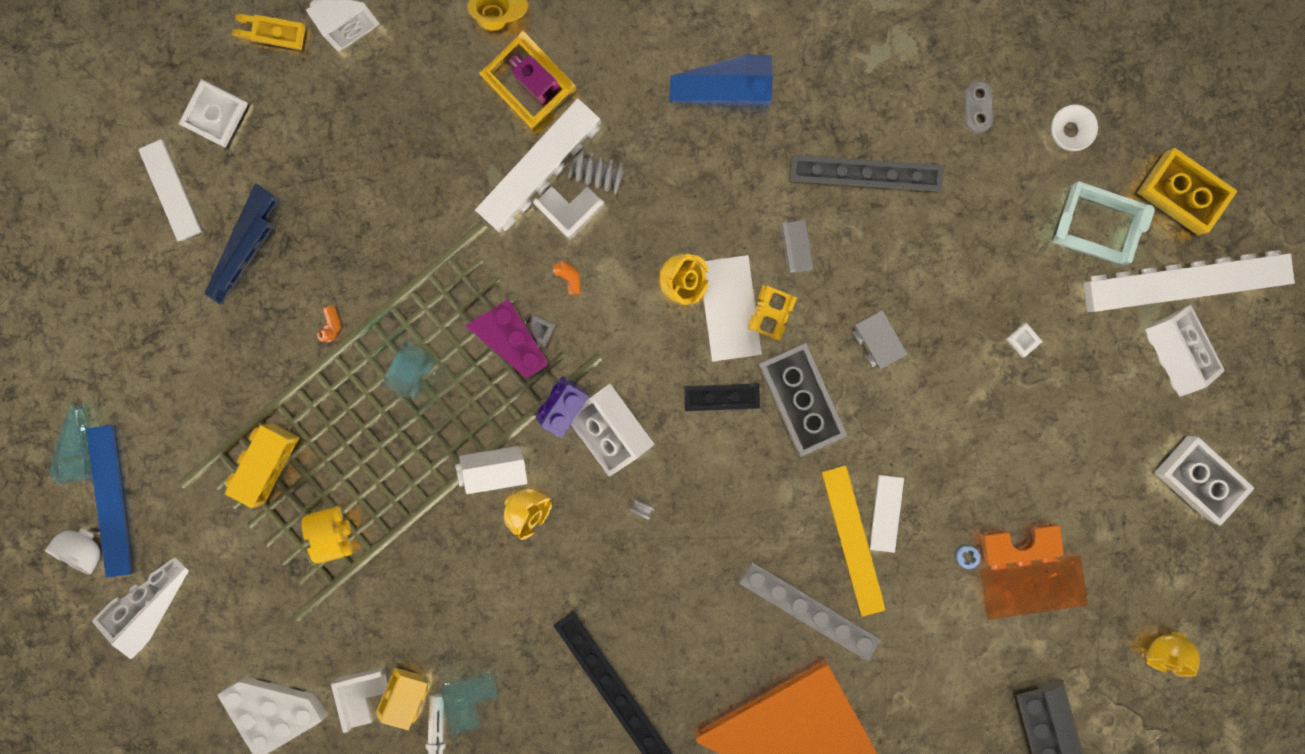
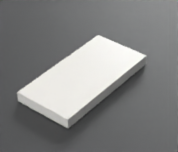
[703,255,762,361]

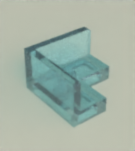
[440,671,498,737]

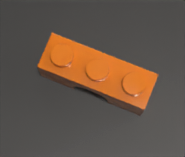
[979,523,1064,569]

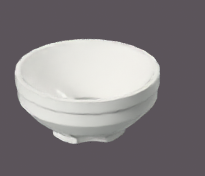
[1051,104,1098,151]

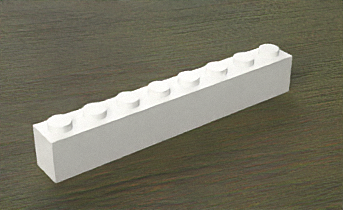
[1083,250,1295,312]

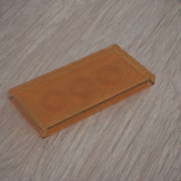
[980,555,1088,620]

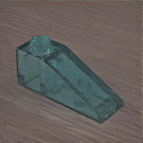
[50,404,93,484]

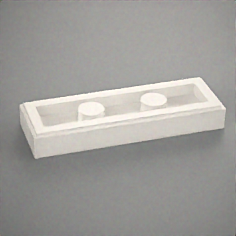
[869,475,904,553]

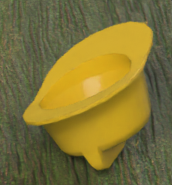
[467,0,529,31]

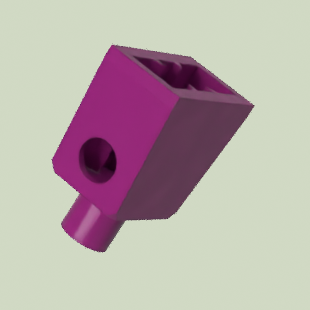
[508,53,562,107]

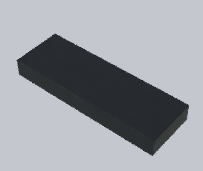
[684,383,760,411]

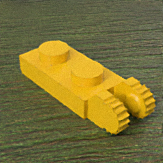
[232,14,306,50]

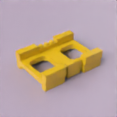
[747,285,797,341]

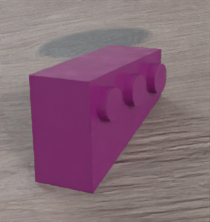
[465,299,550,378]

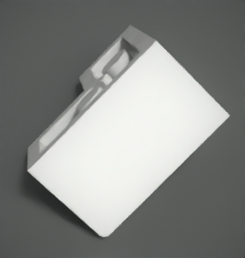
[533,186,605,240]
[331,666,389,733]

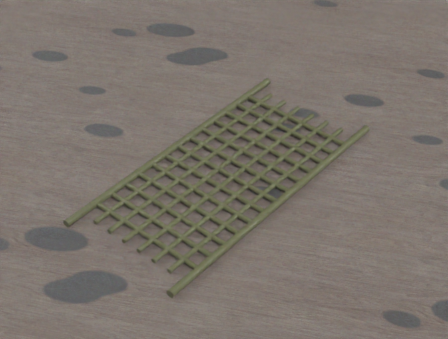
[178,220,602,621]

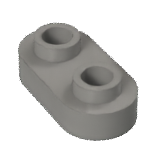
[965,82,993,133]

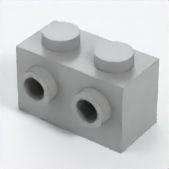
[852,310,907,369]

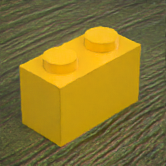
[375,667,428,730]

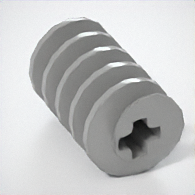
[568,149,624,195]

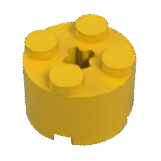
[302,506,353,564]

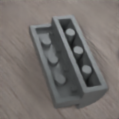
[1016,680,1084,754]

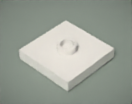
[178,79,248,148]

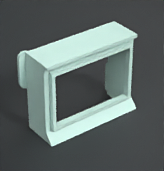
[1052,181,1155,266]

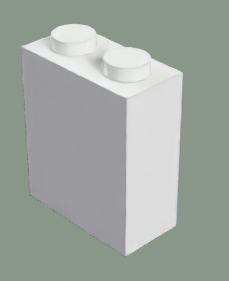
[455,446,527,494]

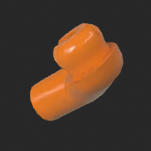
[553,261,580,295]
[317,305,341,342]

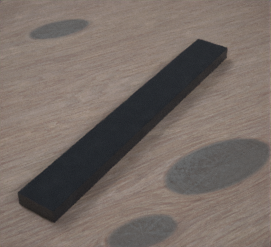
[553,610,674,754]

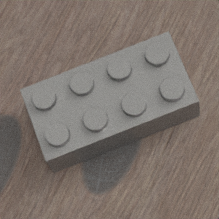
[758,343,847,457]

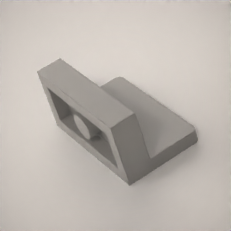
[780,220,813,274]

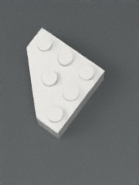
[217,676,328,754]

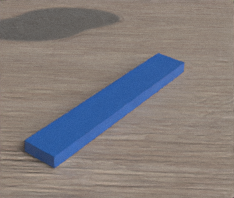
[86,425,133,578]

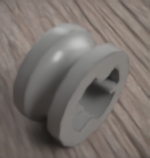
[630,499,655,520]

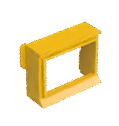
[479,30,576,134]

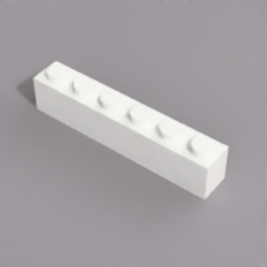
[475,98,601,233]

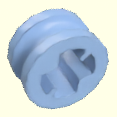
[956,546,980,569]

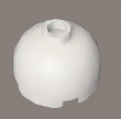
[45,528,100,575]

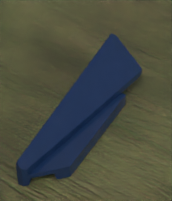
[205,184,279,305]

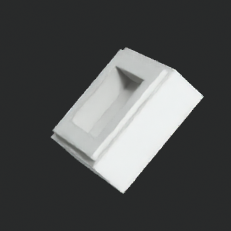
[1006,323,1043,358]

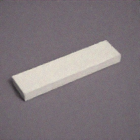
[138,139,203,242]

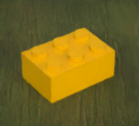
[1137,148,1238,236]
[224,423,300,508]

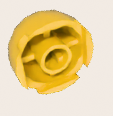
[659,254,709,305]
[504,488,552,540]
[1146,632,1200,677]

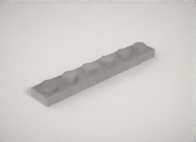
[739,562,881,661]

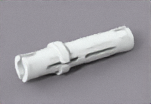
[425,694,446,754]

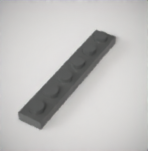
[790,155,943,192]

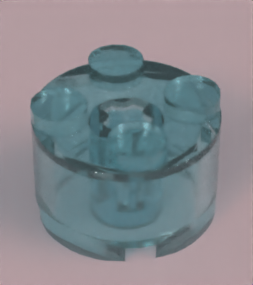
[381,340,435,399]

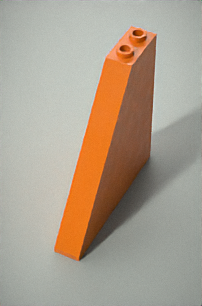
[695,661,877,754]

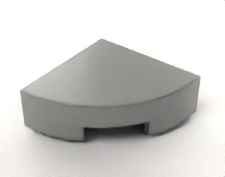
[530,314,556,347]

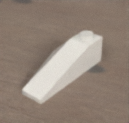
[92,557,189,659]

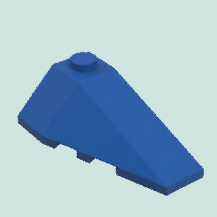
[669,54,773,106]

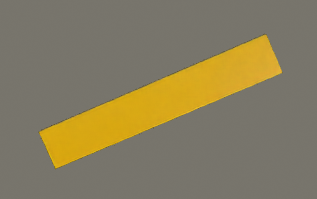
[821,465,886,617]

